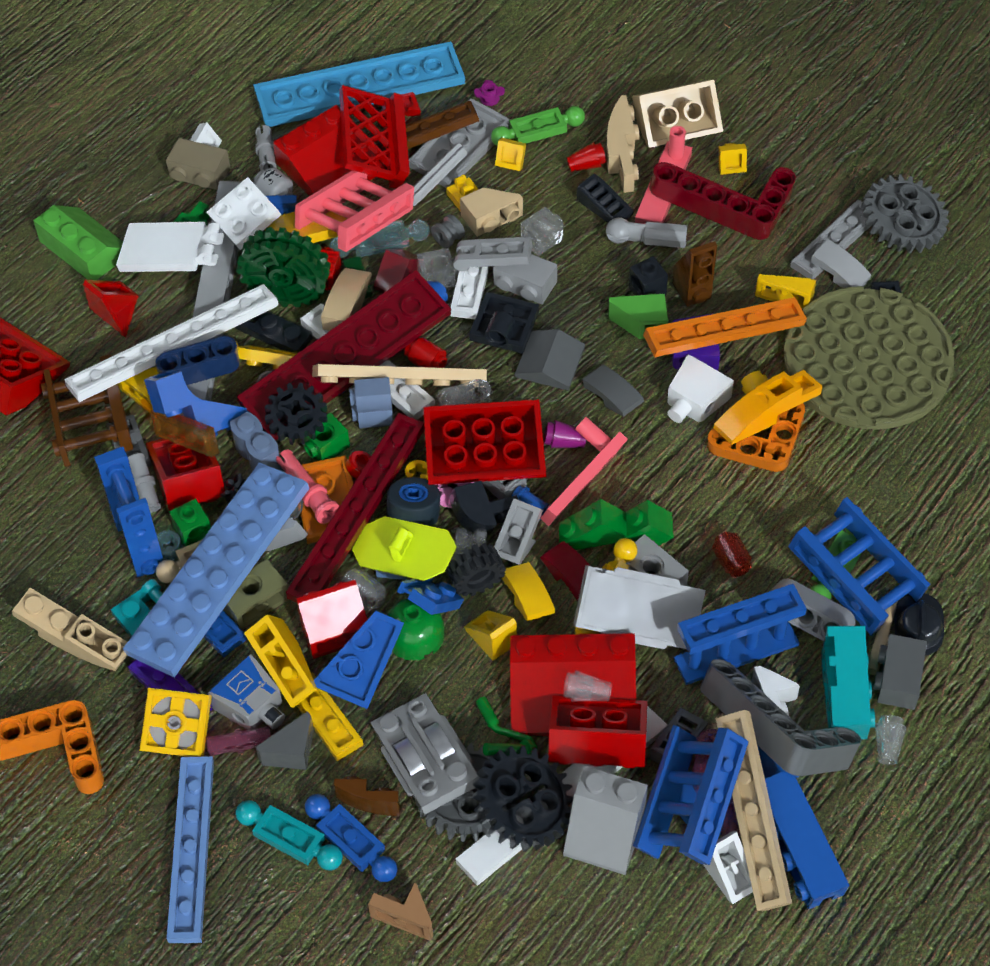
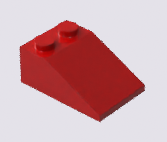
[146,432,225,511]

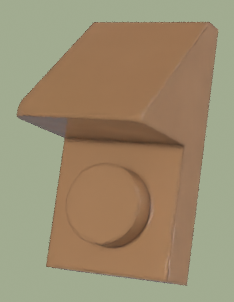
[368,883,433,941]

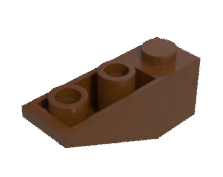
[672,241,717,307]

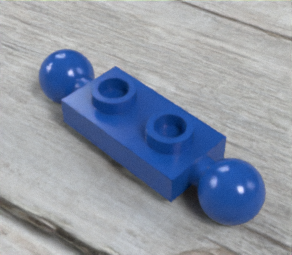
[305,794,397,882]

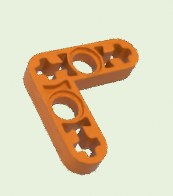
[707,403,805,472]

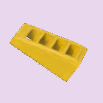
[755,274,817,309]

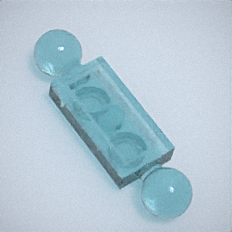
[329,220,430,258]

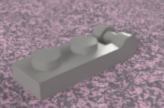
[453,237,533,271]

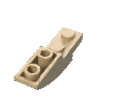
[606,95,639,193]
[12,588,127,671]

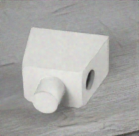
[667,354,734,423]

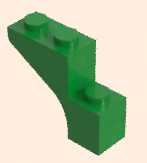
[559,499,674,550]

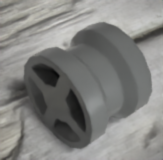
[431,214,465,249]

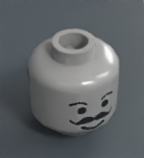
[253,167,293,196]

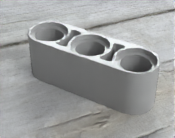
[770,578,856,641]

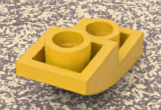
[502,562,555,621]

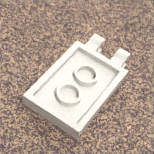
[116,222,224,272]

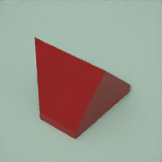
[83,280,139,338]

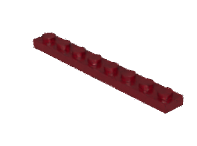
[286,413,425,603]

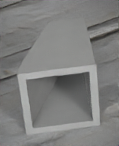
[563,766,648,875]

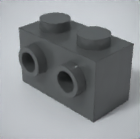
[873,634,927,710]

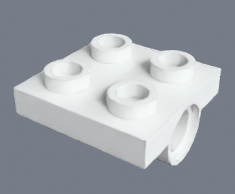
[207,177,281,250]

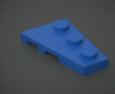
[314,611,404,709]

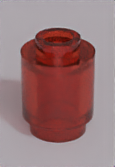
[712,532,752,578]

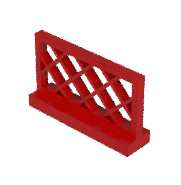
[339,85,410,189]

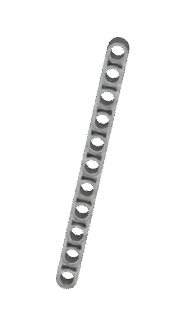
[175,181,242,422]

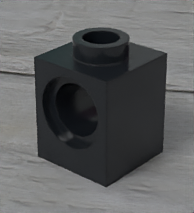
[629,256,668,296]

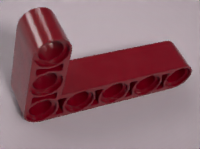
[649,162,796,240]

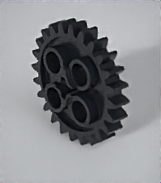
[472,746,574,852]

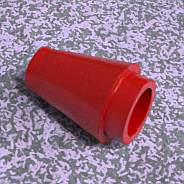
[566,142,607,172]

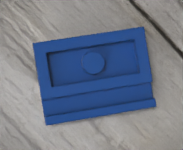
[397,577,464,615]

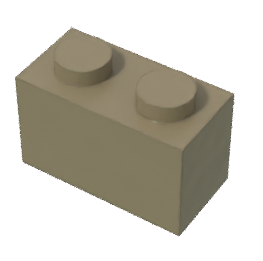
[166,138,230,190]

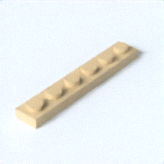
[312,364,487,387]
[716,710,792,912]

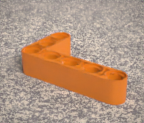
[0,700,104,794]

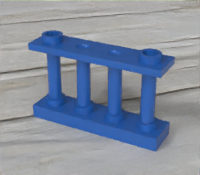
[94,447,164,578]
[788,497,930,635]
[674,584,807,685]
[633,725,749,865]

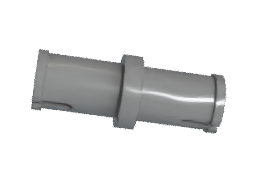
[255,125,277,170]
[128,453,161,513]

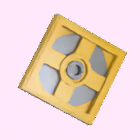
[139,688,212,757]

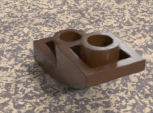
[334,776,400,816]

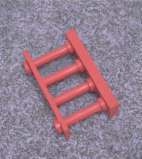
[295,170,414,252]

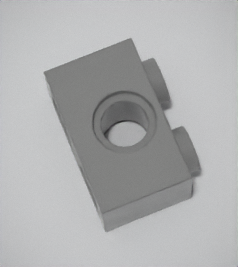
[626,534,689,586]

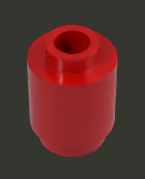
[404,337,447,368]

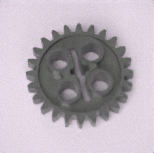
[861,174,949,253]
[416,743,519,842]

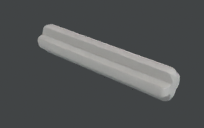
[413,143,467,206]

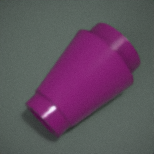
[544,420,586,448]

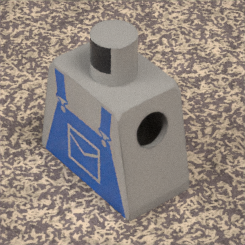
[208,654,285,731]

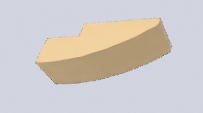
[321,268,372,331]

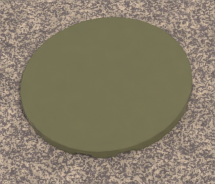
[783,286,954,430]

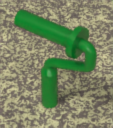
[476,697,538,756]

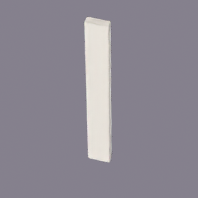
[64,284,279,402]
[456,706,667,886]

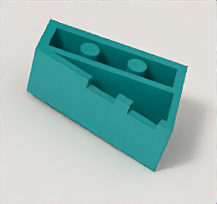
[821,626,875,739]

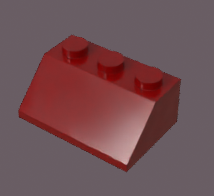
[548,695,648,768]

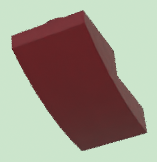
[540,541,590,601]

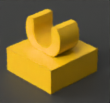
[495,138,526,171]
[719,143,747,175]
[446,175,479,212]

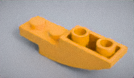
[713,370,823,445]

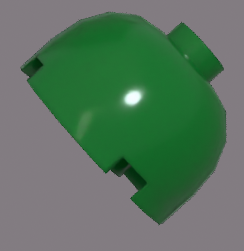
[387,599,445,661]

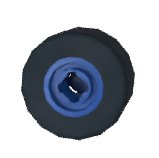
[387,477,440,526]

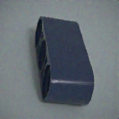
[155,336,240,385]

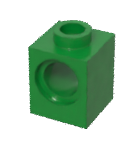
[303,412,350,461]
[169,498,211,547]

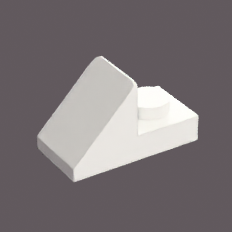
[752,666,800,716]

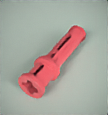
[276,449,340,524]

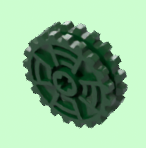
[237,227,331,308]

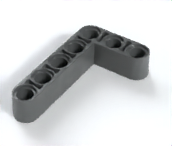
[700,659,862,776]

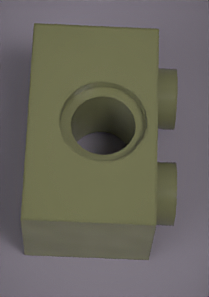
[223,559,289,630]

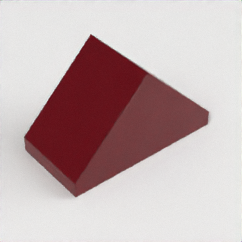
[374,248,425,293]

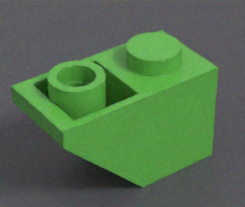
[608,294,668,339]

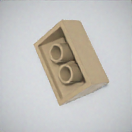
[632,80,723,148]

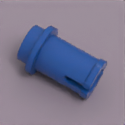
[512,486,550,520]

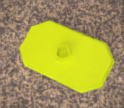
[352,516,457,581]

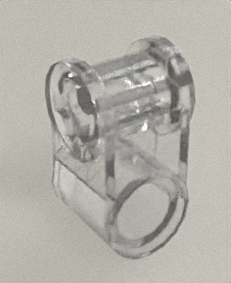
[436,379,492,406]

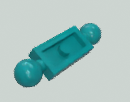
[235,800,343,871]

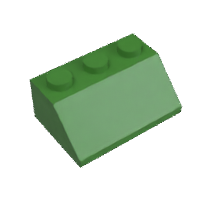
[33,205,123,280]

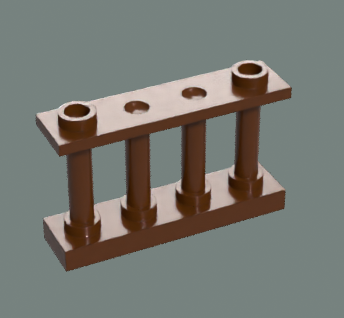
[41,354,134,467]

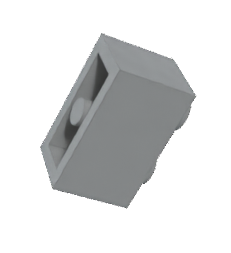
[493,254,557,305]

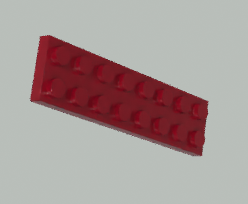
[237,270,452,440]

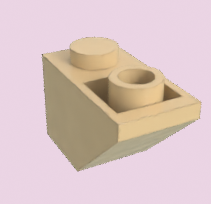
[460,188,523,237]

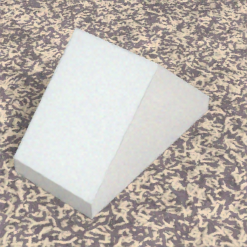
[703,830,753,904]

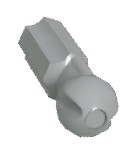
[606,217,687,248]

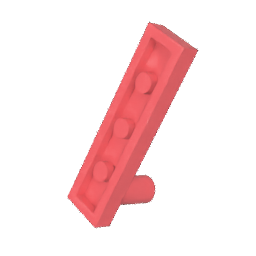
[635,126,693,224]
[540,417,628,526]

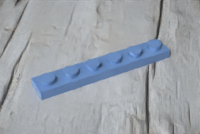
[167,756,214,943]

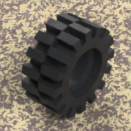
[446,543,506,596]

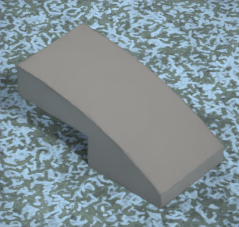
[811,239,871,288]

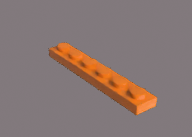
[643,297,807,357]

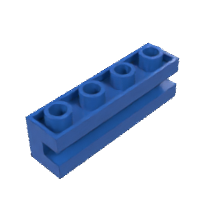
[765,771,849,910]

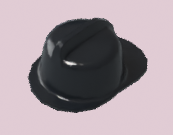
[894,593,944,656]

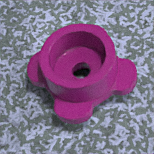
[474,80,505,106]

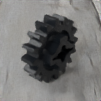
[264,383,328,445]

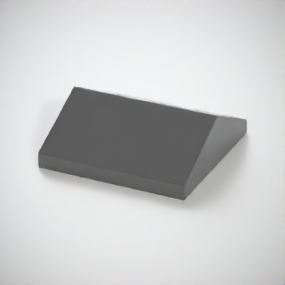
[515,329,585,391]

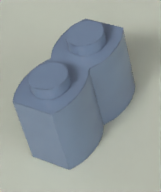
[349,377,393,429]
[230,412,282,471]

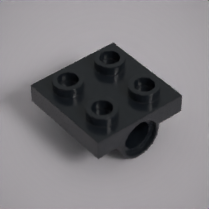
[469,292,539,354]

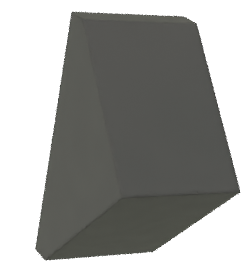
[256,711,314,770]

